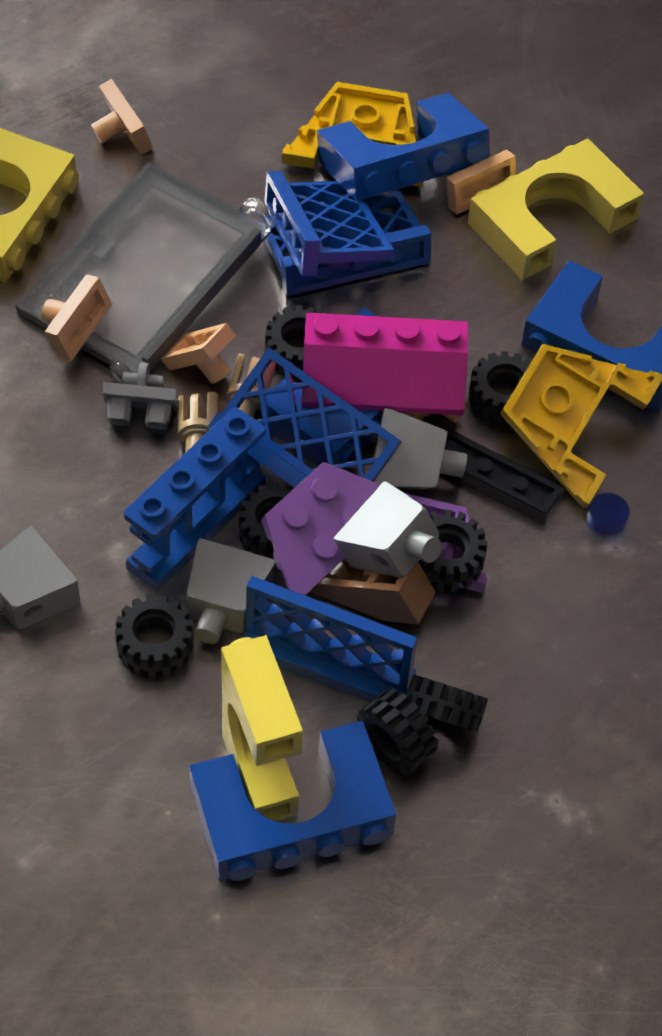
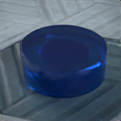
[587,493,630,535]

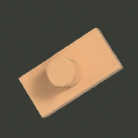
[91,79,154,155]
[446,150,516,215]
[42,275,112,361]
[161,323,236,384]

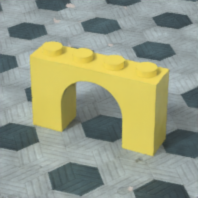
[0,128,79,283]
[468,138,644,280]
[221,635,303,822]

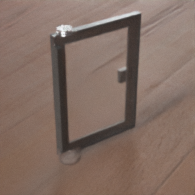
[15,162,277,382]

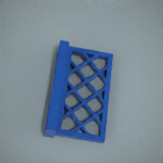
[264,171,394,276]
[259,191,431,296]
[208,347,402,488]
[243,576,417,702]

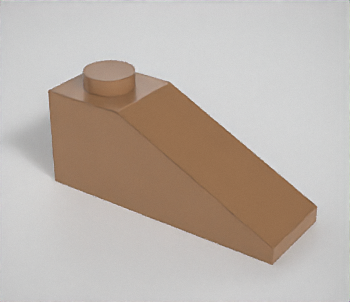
[309,558,436,625]

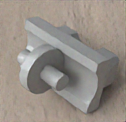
[102,362,179,430]

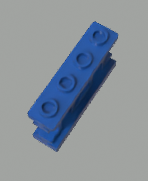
[124,407,266,592]

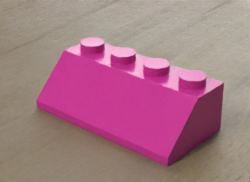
[301,313,468,415]

